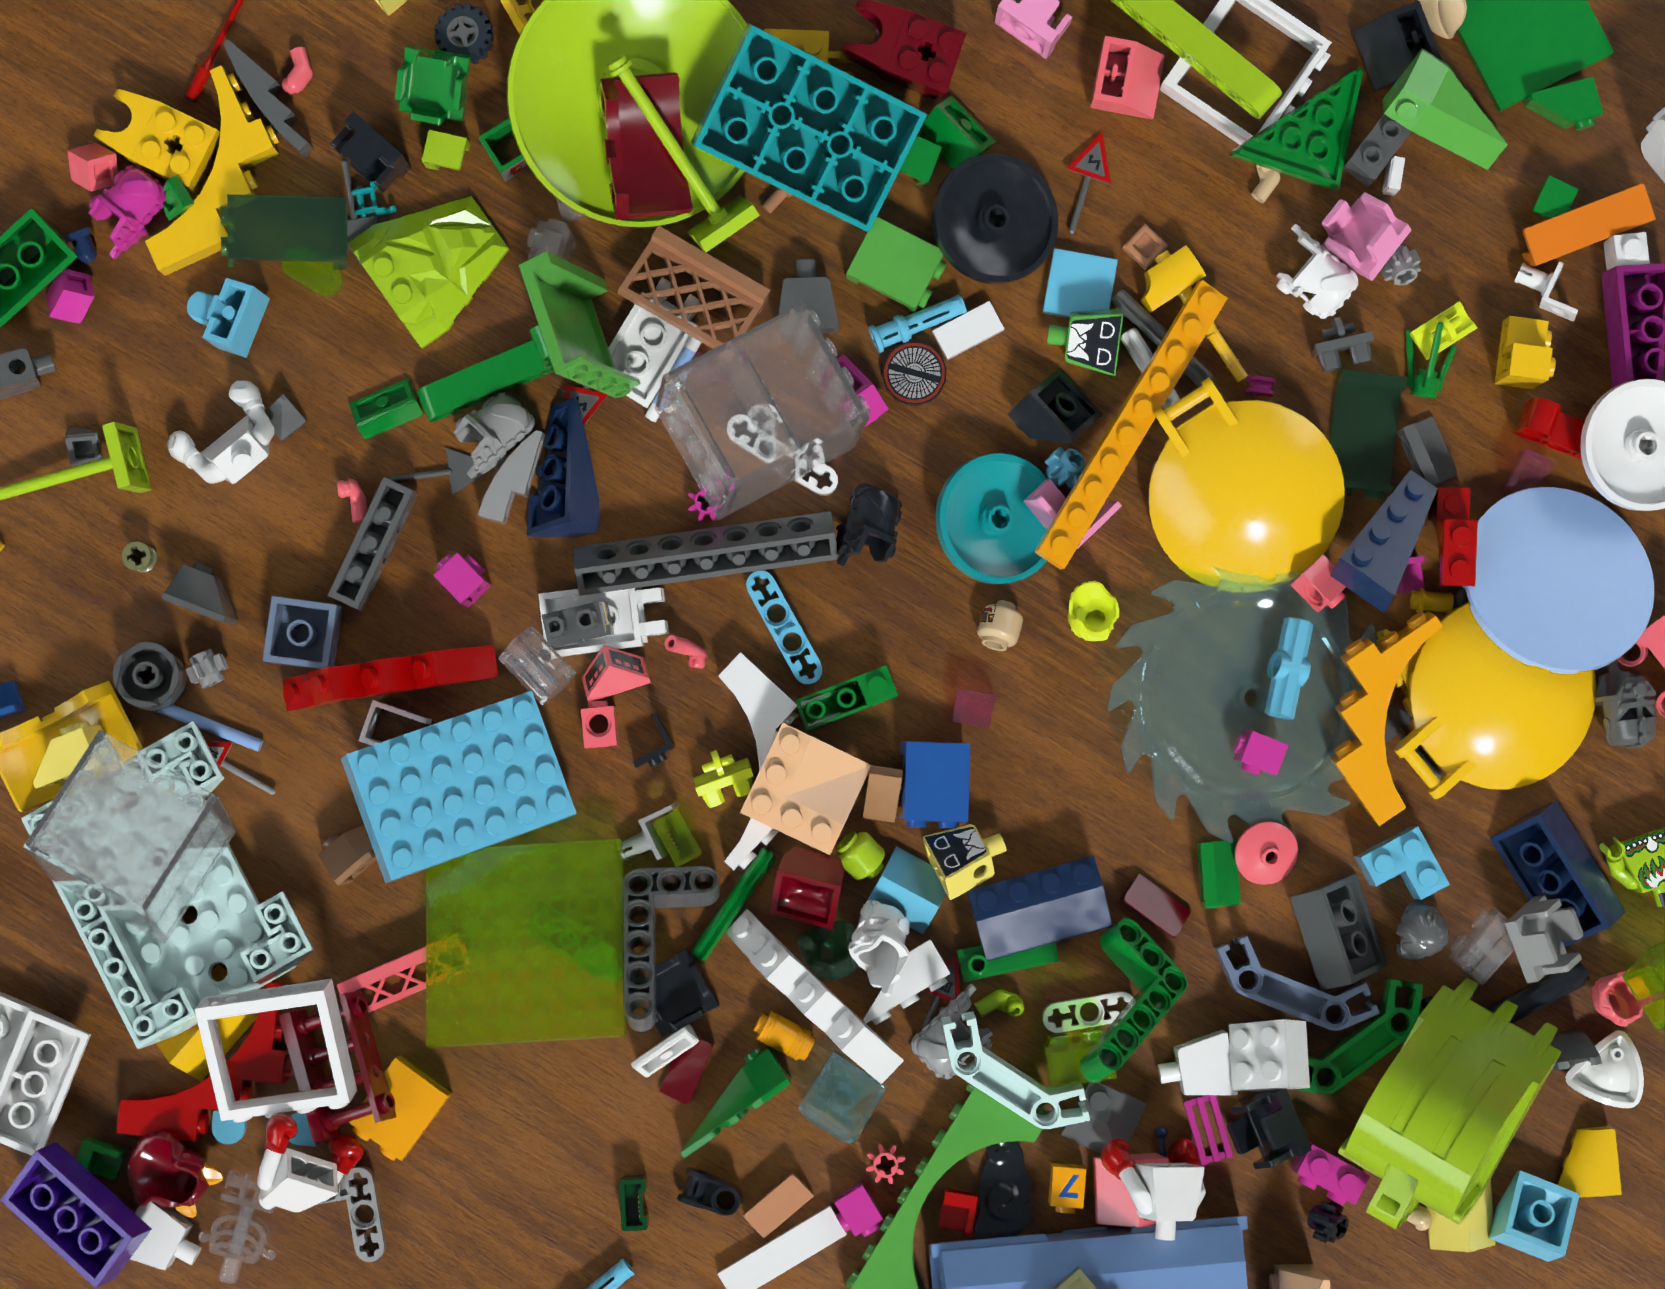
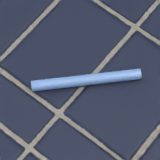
[155,704,263,752]

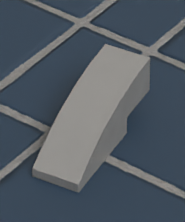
[478,430,545,525]

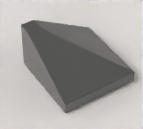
[265,394,307,441]
[65,427,103,465]

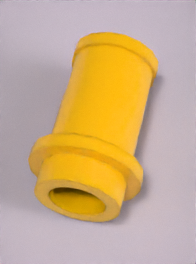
[1410,587,1454,614]

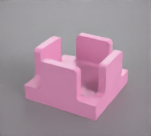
[994,0,1072,60]
[1321,192,1411,281]

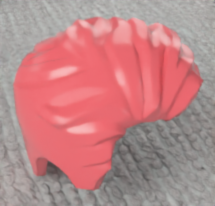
[1592,970,1652,1027]

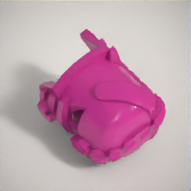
[89,165,166,259]

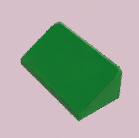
[349,378,423,439]

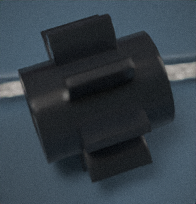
[1307,1201,1349,1243]

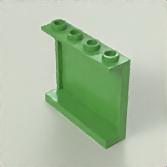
[519,251,641,398]

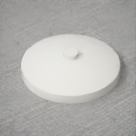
[1580,379,1665,511]

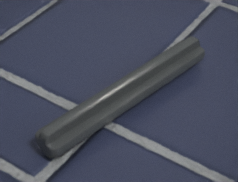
[1111,289,1213,387]

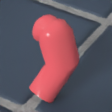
[337,478,368,523]

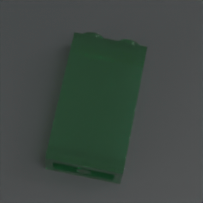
[221,194,348,270]
[1329,369,1407,500]

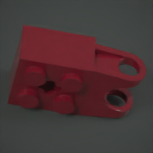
[841,0,967,100]

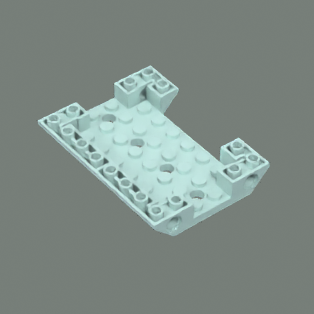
[21,721,314,1049]

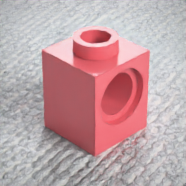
[1291,554,1346,613]
[581,701,619,749]

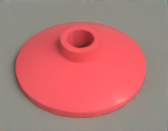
[1234,821,1298,885]

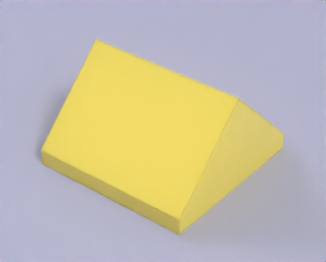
[1426,1179,1495,1252]

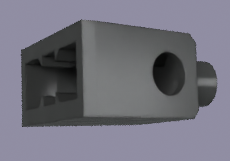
[777,259,839,335]
[0,348,56,401]

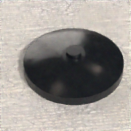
[931,154,1058,284]

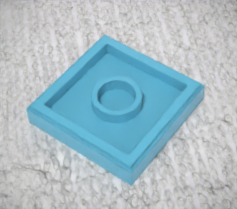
[1042,248,1118,318]

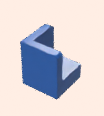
[0,680,26,720]

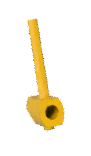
[1140,245,1248,383]

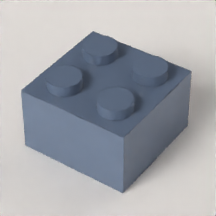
[262,596,343,669]

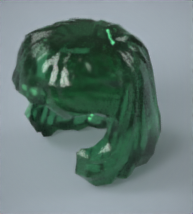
[797,919,857,982]

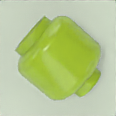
[836,831,885,880]

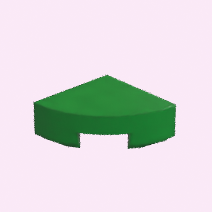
[163,175,194,221]

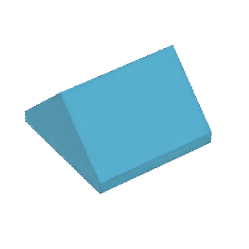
[866,846,946,934]

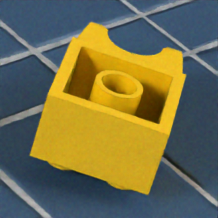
[93,89,220,195]

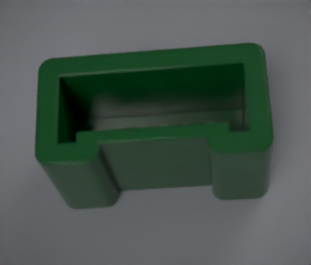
[619,1175,649,1231]

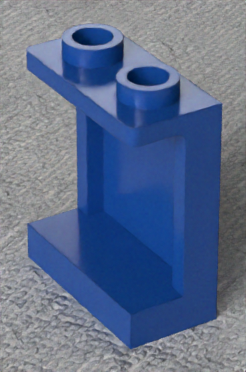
[898,742,970,828]

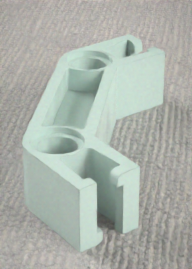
[941,1011,1090,1129]

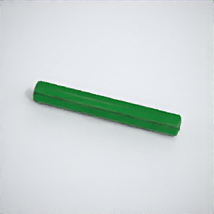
[691,847,776,961]

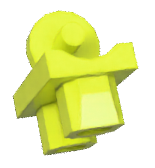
[1409,301,1477,360]
[693,750,754,808]

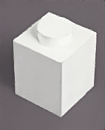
[1603,232,1650,270]

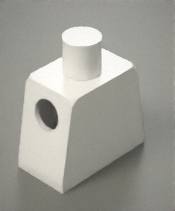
[1158,1030,1238,1095]
[130,1200,202,1270]

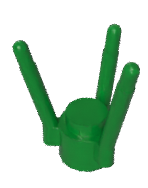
[1405,322,1457,399]

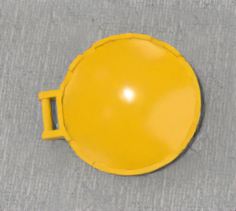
[1149,377,1345,593]
[1394,602,1597,799]

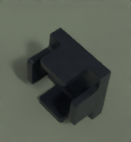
[330,111,411,193]
[632,948,720,1037]
[1227,1089,1312,1169]

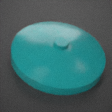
[935,453,1047,584]

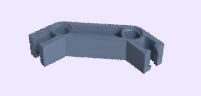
[1213,934,1380,1031]

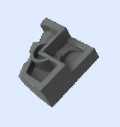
[1550,1028,1602,1070]

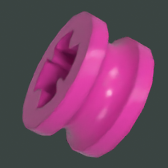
[1245,376,1276,397]

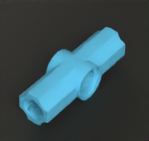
[1264,617,1314,720]

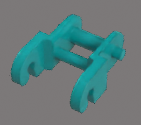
[351,182,397,217]

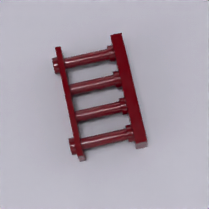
[279,990,397,1143]

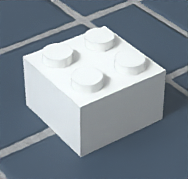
[1229,1019,1310,1092]

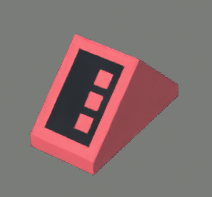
[582,645,651,703]

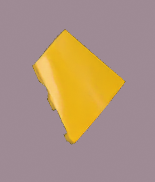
[1557,1126,1622,1198]

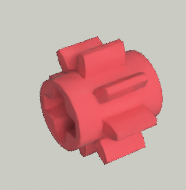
[866,1142,905,1184]

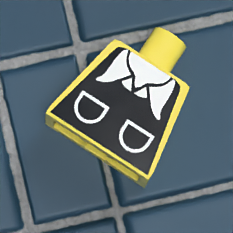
[923,824,1006,900]

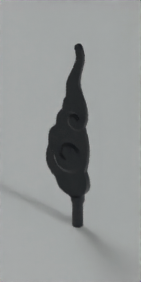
[974,1061,1033,1239]

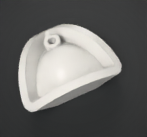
[1565,1030,1644,1108]

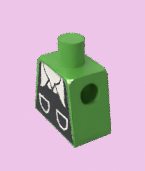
[1047,309,1123,376]

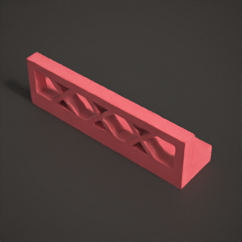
[336,931,476,1013]

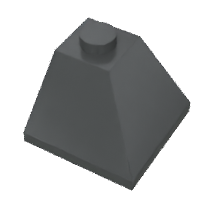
[162,562,238,626]
[1060,1079,1147,1154]

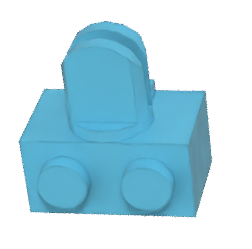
[187,278,270,358]

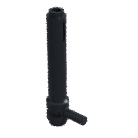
[1421,962,1590,1024]

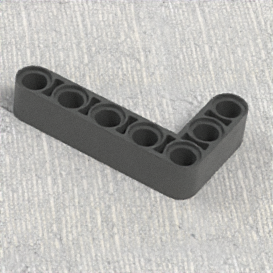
[623,866,720,1032]

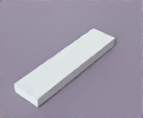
[717,1205,847,1289]

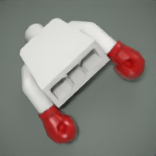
[257,1113,364,1212]
[1101,1138,1206,1241]

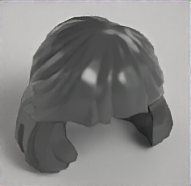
[1396,900,1449,960]

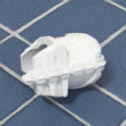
[1276,224,1358,319]
[848,900,912,997]

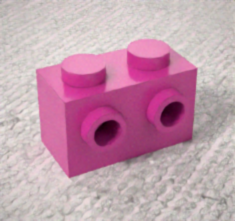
[433,553,492,608]
[1291,1141,1371,1206]

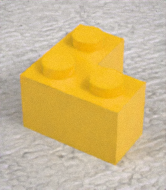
[1494,316,1556,389]

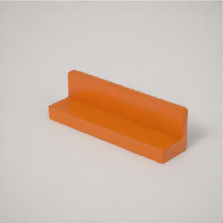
[1522,184,1656,266]

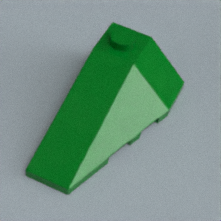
[680,1046,792,1158]

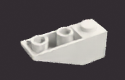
[863,939,950,1025]

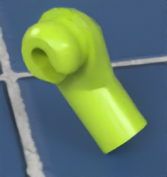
[974,989,1024,1017]

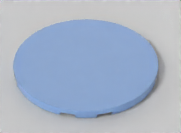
[1463,487,1654,674]

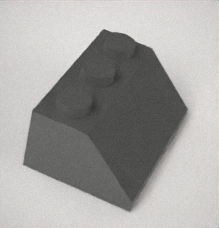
[1290,874,1388,991]

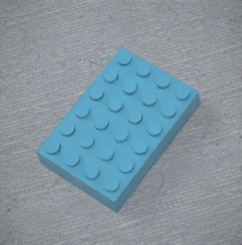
[341,691,577,884]

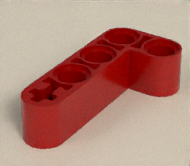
[1514,397,1585,460]

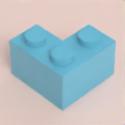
[1354,826,1450,900]

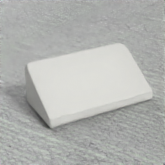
[631,1024,699,1077]

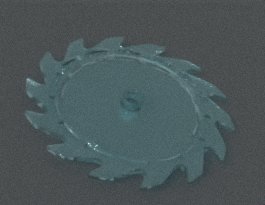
[1107,564,1390,843]

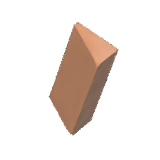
[742,1171,814,1238]

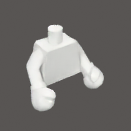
[167,381,275,484]

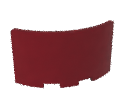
[600,72,693,220]

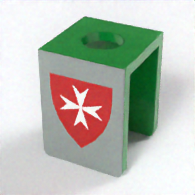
[478,118,529,182]

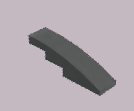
[223,39,313,158]

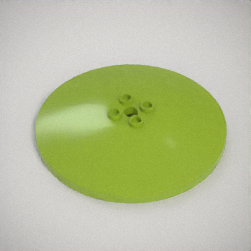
[507,0,747,227]

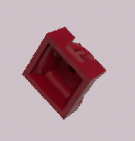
[769,846,845,930]

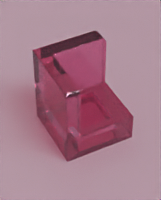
[1502,448,1555,493]
[951,689,996,728]

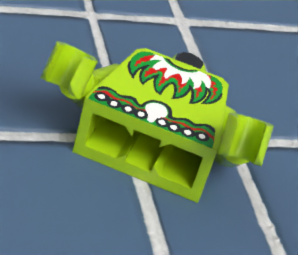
[1599,827,1665,907]

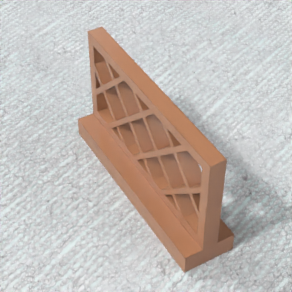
[617,226,770,358]

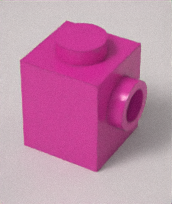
[1233,729,1289,776]
[834,1181,883,1237]

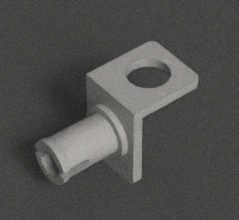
[617,802,679,862]

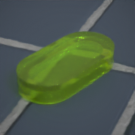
[282,247,343,297]

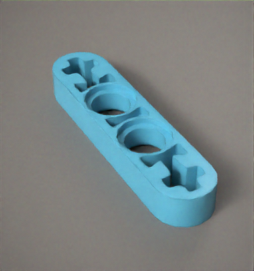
[746,570,822,685]

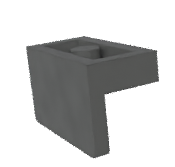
[1397,417,1458,486]

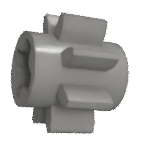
[1380,245,1421,285]
[185,649,229,689]

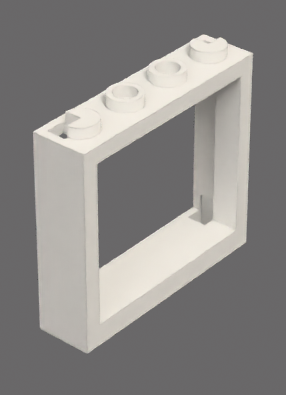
[1159,0,1332,145]
[195,979,357,1123]

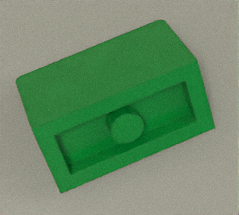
[918,96,996,169]
[1196,840,1241,909]

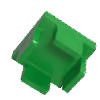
[395,45,471,125]

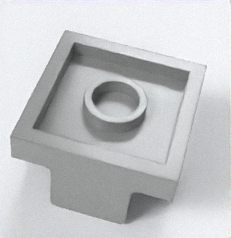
[1505,895,1584,983]

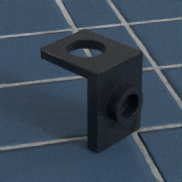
[632,713,676,768]

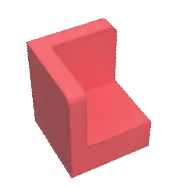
[67,143,118,192]

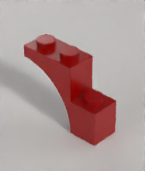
[1429,487,1478,586]

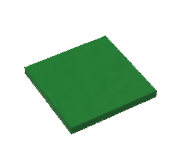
[1456,0,1615,113]

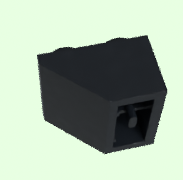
[1352,1,1443,92]

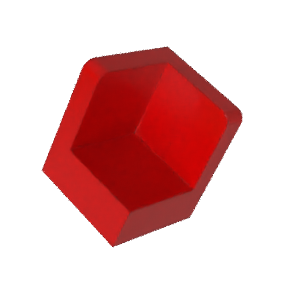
[938,1187,978,1236]

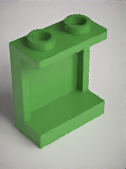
[846,217,947,313]

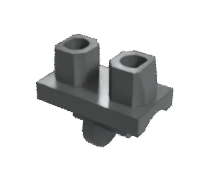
[1310,316,1374,373]

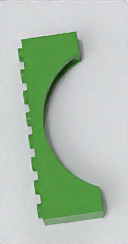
[844,1083,1050,1289]

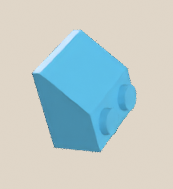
[1489,1170,1580,1262]

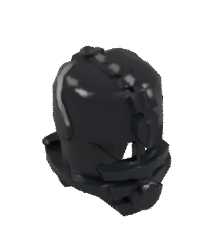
[836,483,902,566]

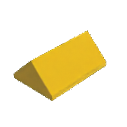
[156,964,259,1082]

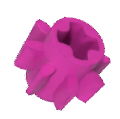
[688,483,727,522]

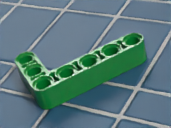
[417,325,554,422]
[1080,918,1187,1083]

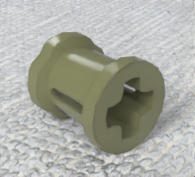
[122,541,158,573]

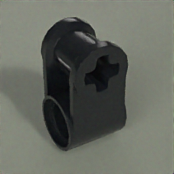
[677,1167,743,1216]

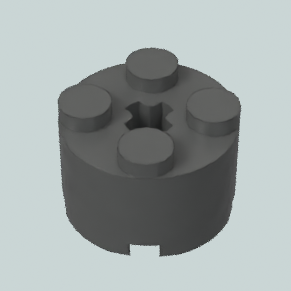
[113,642,187,711]

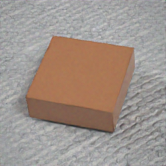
[1122,224,1168,270]

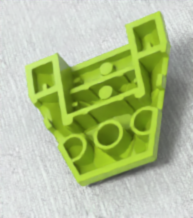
[347,196,509,349]

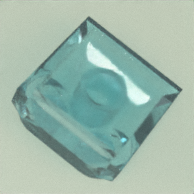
[798,1052,888,1144]

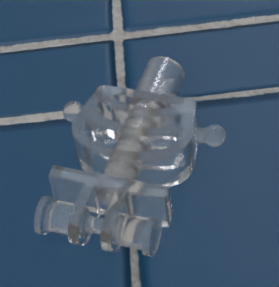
[198,1170,277,1284]

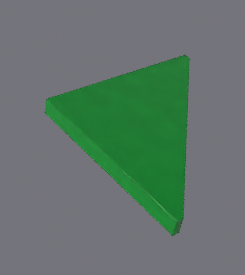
[1230,68,1363,190]

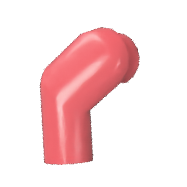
[281,47,313,95]
[665,635,708,669]

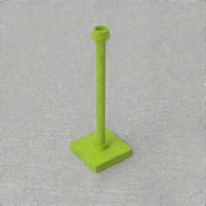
[608,54,760,253]
[0,422,152,501]

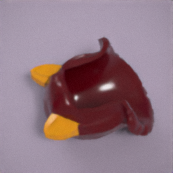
[127,1130,224,1218]

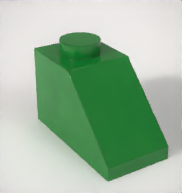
[1523,76,1604,131]

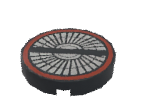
[882,341,947,406]

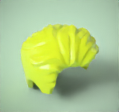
[1068,581,1119,641]

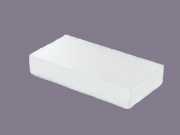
[932,301,1004,360]

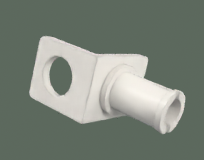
[1514,261,1578,321]

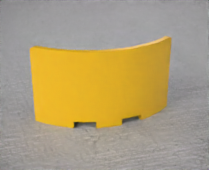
[0,681,143,812]

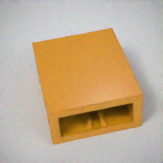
[349,1055,452,1161]

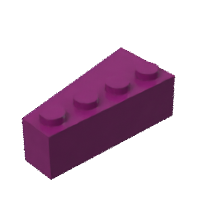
[1601,263,1665,388]

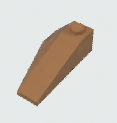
[318,825,377,886]

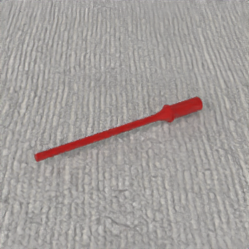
[184,0,244,103]

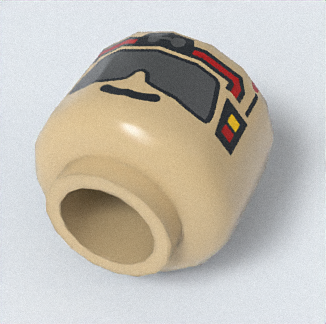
[977,600,1023,651]

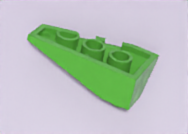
[1383,48,1508,170]

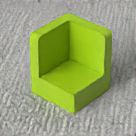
[422,130,470,171]

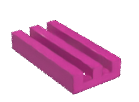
[1183,1095,1233,1166]

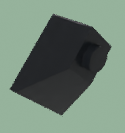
[1008,368,1103,444]

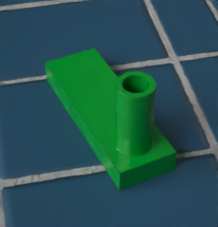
[956,943,1059,982]

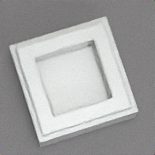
[1382,156,1405,196]

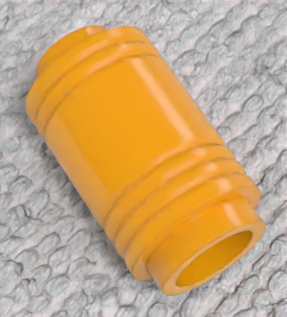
[753,1010,816,1061]

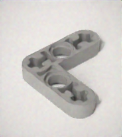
[316,1166,386,1262]

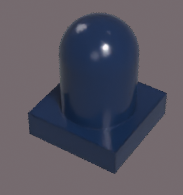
[63,227,97,263]

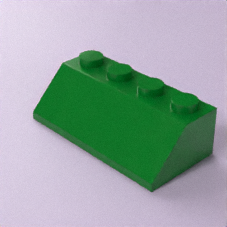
[0,208,78,328]

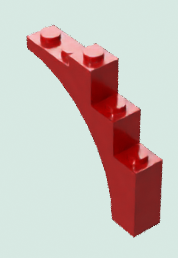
[282,645,499,712]
[116,980,294,1142]

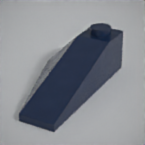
[527,398,600,537]

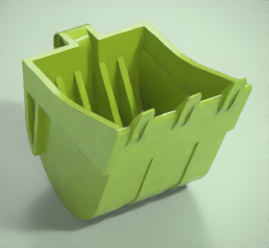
[1338,978,1562,1230]

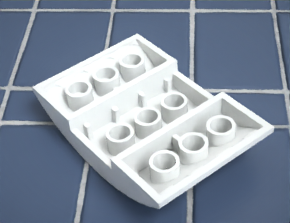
[0,992,91,1156]

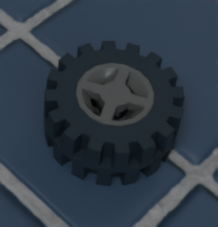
[434,4,494,65]

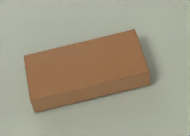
[862,765,903,823]

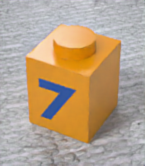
[1048,1162,1086,1213]

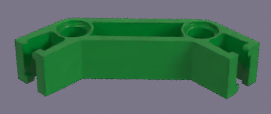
[1294,977,1423,1094]

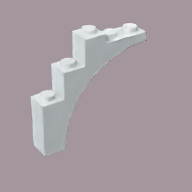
[719,652,798,870]
[725,909,904,1084]

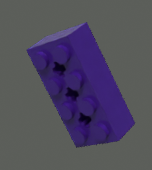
[0,1142,152,1288]

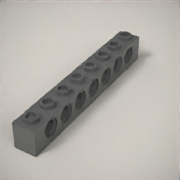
[574,511,838,596]

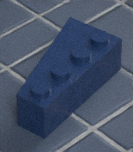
[1331,470,1438,614]

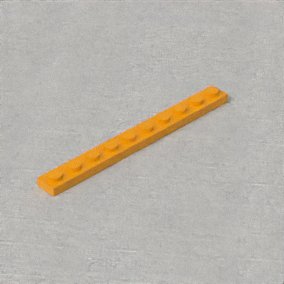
[1034,280,1228,570]

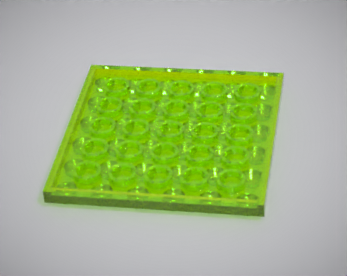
[426,839,626,1048]

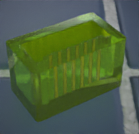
[653,810,703,867]

